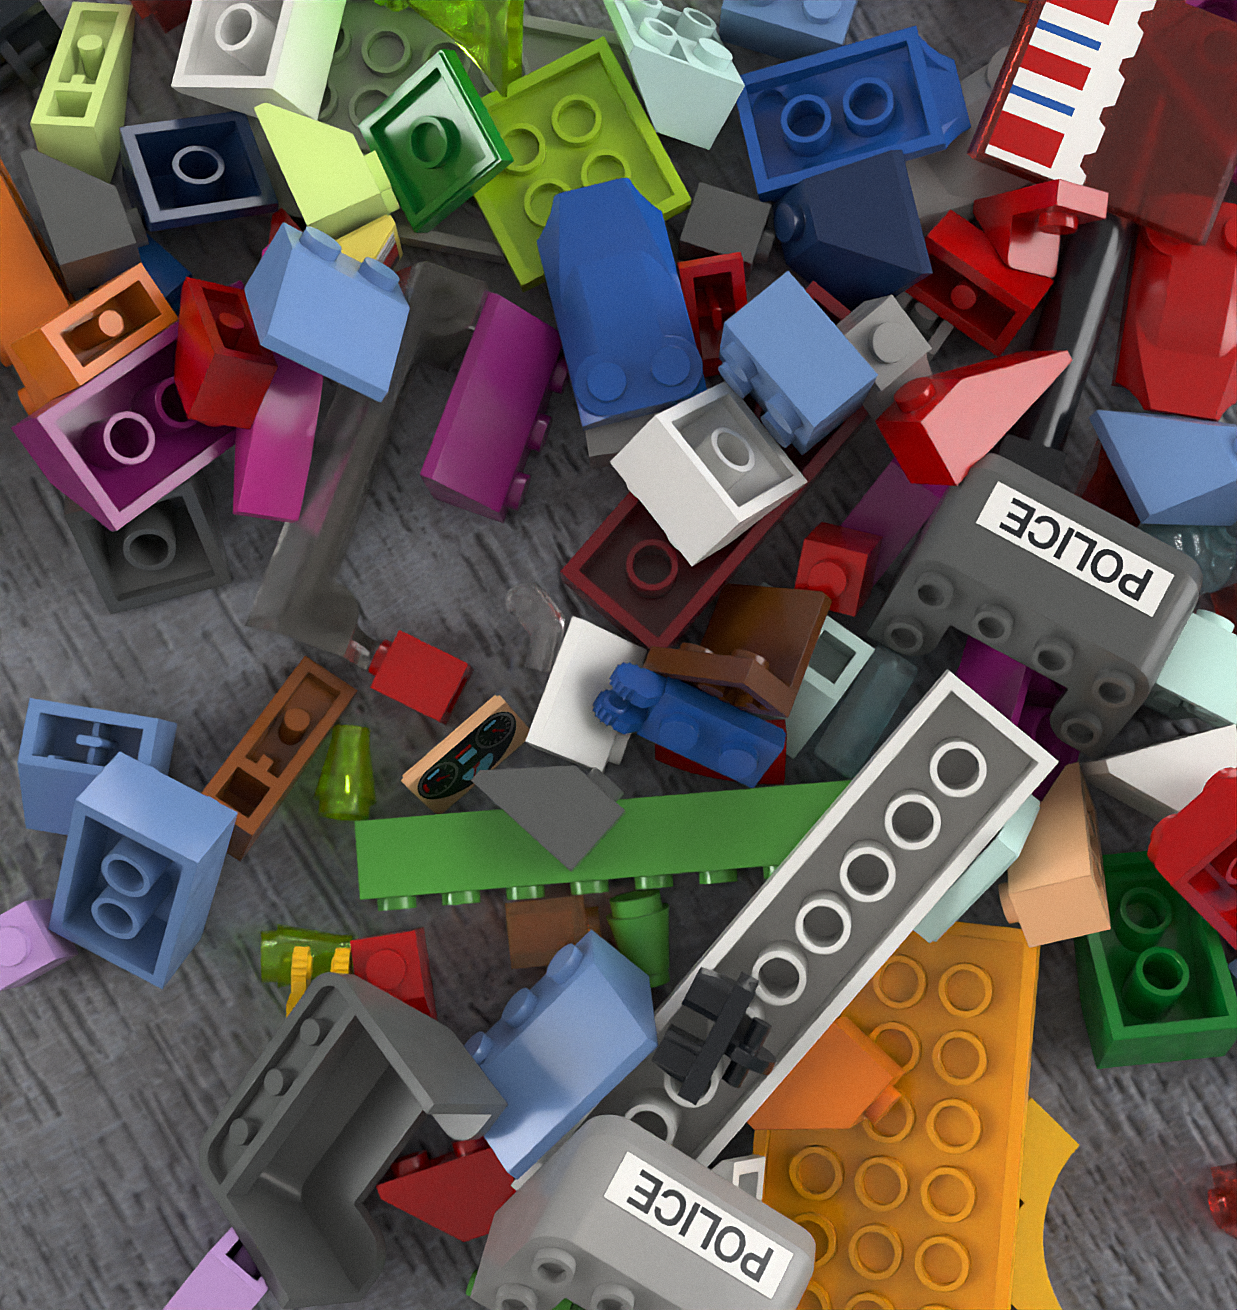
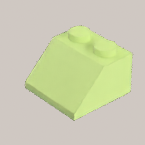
[254,102,400,240]

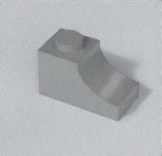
[836,295,933,421]

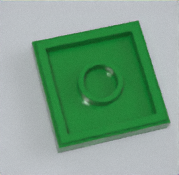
[357,49,514,233]

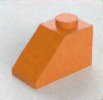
[747,1017,906,1130]

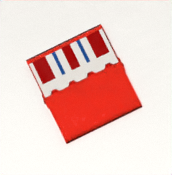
[967,0,1237,246]

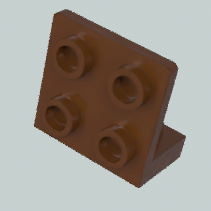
[643,583,832,718]

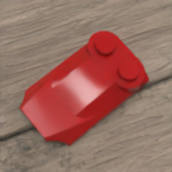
[1111,195,1237,422]
[1147,767,1237,951]

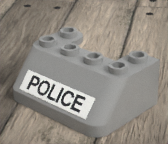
[470,1115,816,1310]

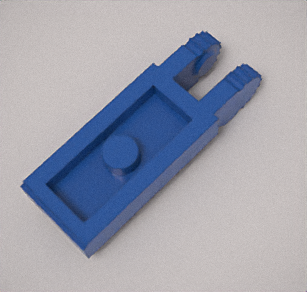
[592,662,786,789]

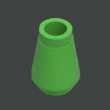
[606,889,670,988]

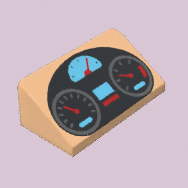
[401,695,530,814]

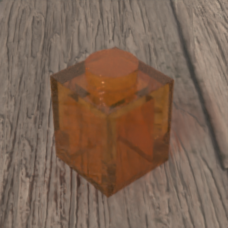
[505,894,602,969]

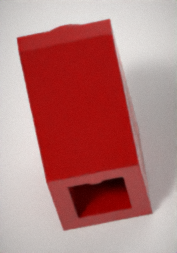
[376,1136,516,1242]

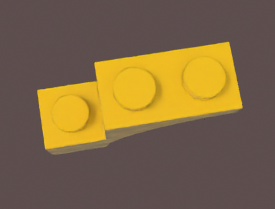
[1011,1096,1080,1310]

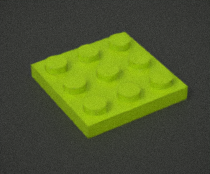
[472,36,692,293]

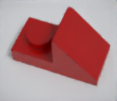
[973,179,1109,278]

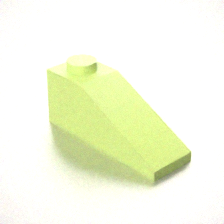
[30,1,136,184]

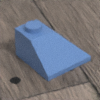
[1089,410,1237,526]

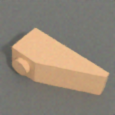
[998,762,1111,948]

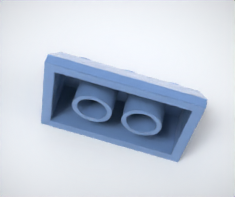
[464,930,658,1180]

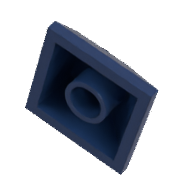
[119,111,279,232]
[772,150,933,312]

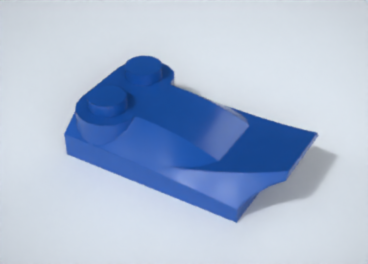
[736,26,971,202]
[537,178,707,431]

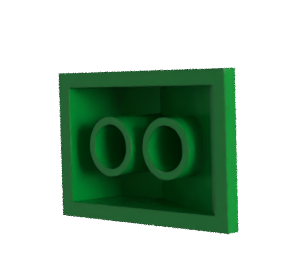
[1073,851,1237,1069]

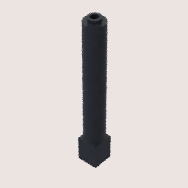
[992,81,1174,485]

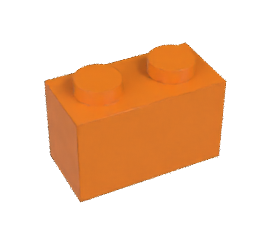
[10,263,179,401]

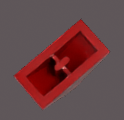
[677,252,747,377]

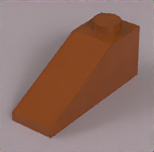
[201,656,358,862]

